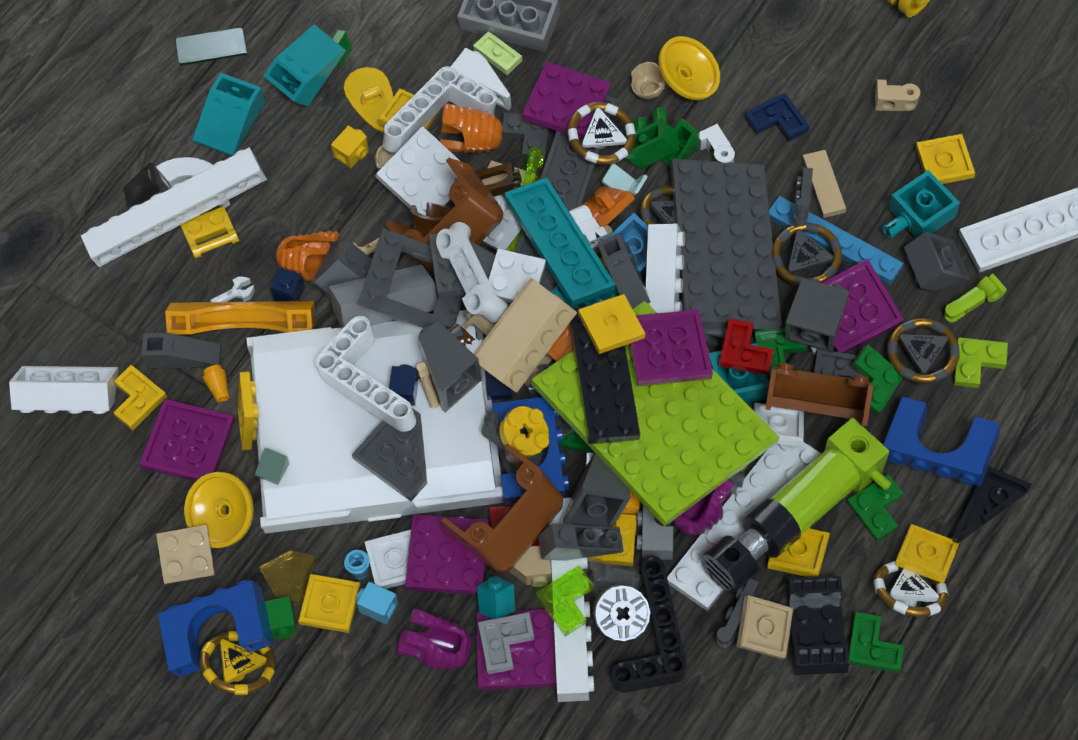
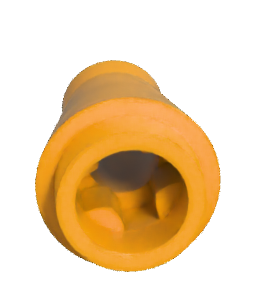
[202,365,230,403]

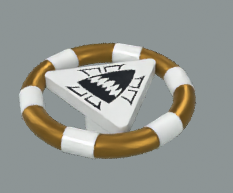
[568,102,636,164]
[874,561,949,617]

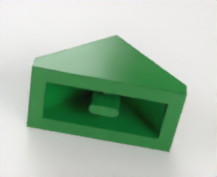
[661,118,700,167]

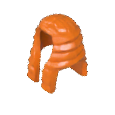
[440,103,503,154]
[276,231,340,282]

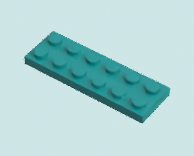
[504,178,616,307]

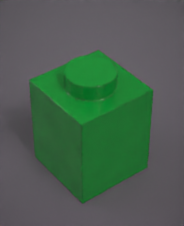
[265,596,298,640]

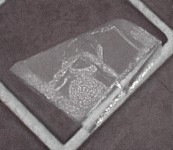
[589,561,641,619]

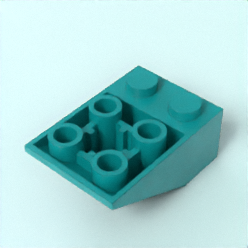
[264,25,346,107]
[192,72,265,156]

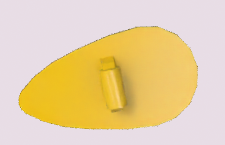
[344,67,393,133]

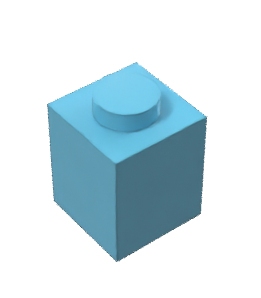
[356,582,398,625]

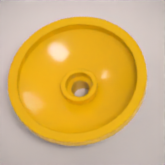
[659,36,720,100]
[184,472,254,548]

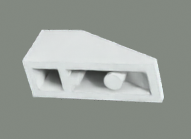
[451,48,511,111]

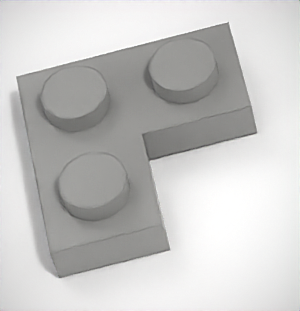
[478,612,534,674]

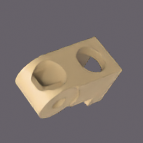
[875,79,920,111]

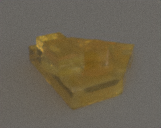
[259,550,316,605]

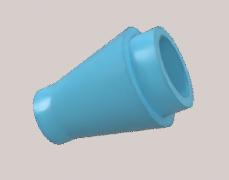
[344,550,370,580]

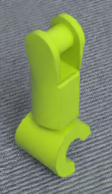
[944,273,1007,323]

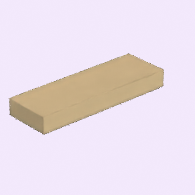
[802,150,846,218]

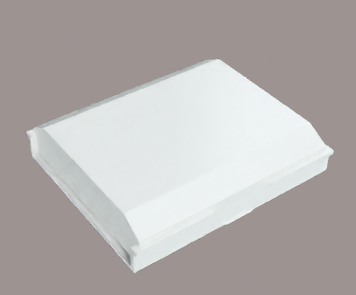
[247,310,504,533]

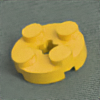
[499,406,549,458]

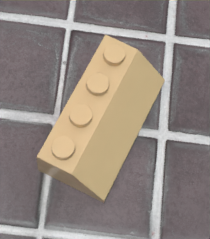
[474,278,577,393]

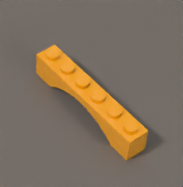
[165,301,316,335]

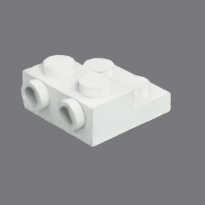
[481,195,522,250]

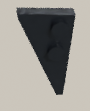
[952,466,1032,543]

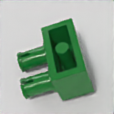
[624,108,679,169]

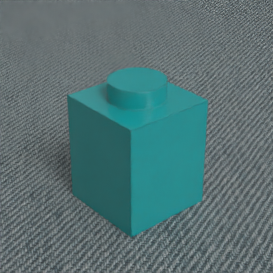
[477,576,515,619]

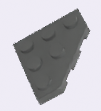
[429,233,496,298]
[352,408,428,502]

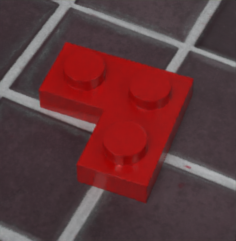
[719,318,774,376]

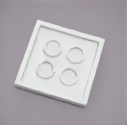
[375,126,460,216]

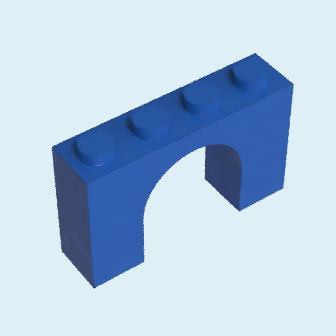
[883,396,1000,486]
[492,397,569,506]
[158,580,274,677]

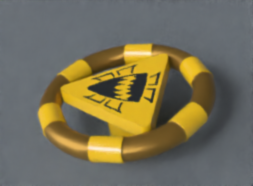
[199,631,276,695]

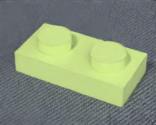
[473,31,522,75]

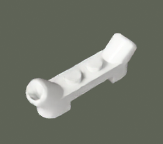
[436,222,508,323]

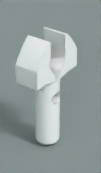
[210,277,255,302]

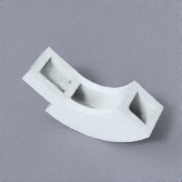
[156,157,230,208]

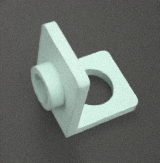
[602,164,648,196]

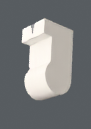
[569,205,608,250]

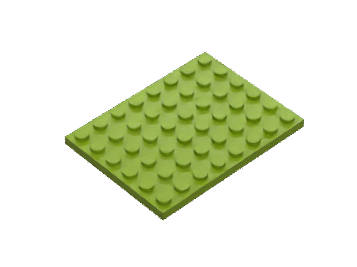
[531,301,780,526]

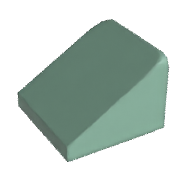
[255,448,290,485]

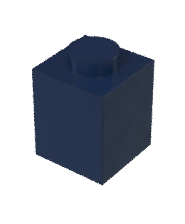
[270,267,305,301]
[389,364,419,406]

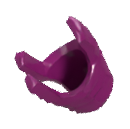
[672,479,735,536]
[396,609,472,670]

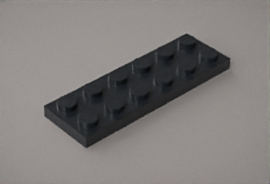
[570,307,640,444]

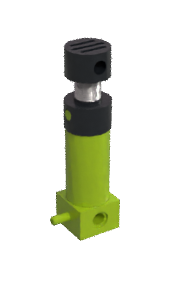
[701,418,891,593]

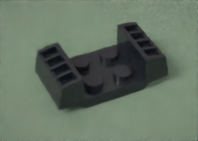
[787,576,849,675]

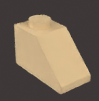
[509,546,552,587]

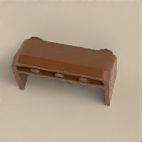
[385,158,503,274]
[765,363,874,426]
[441,443,563,574]

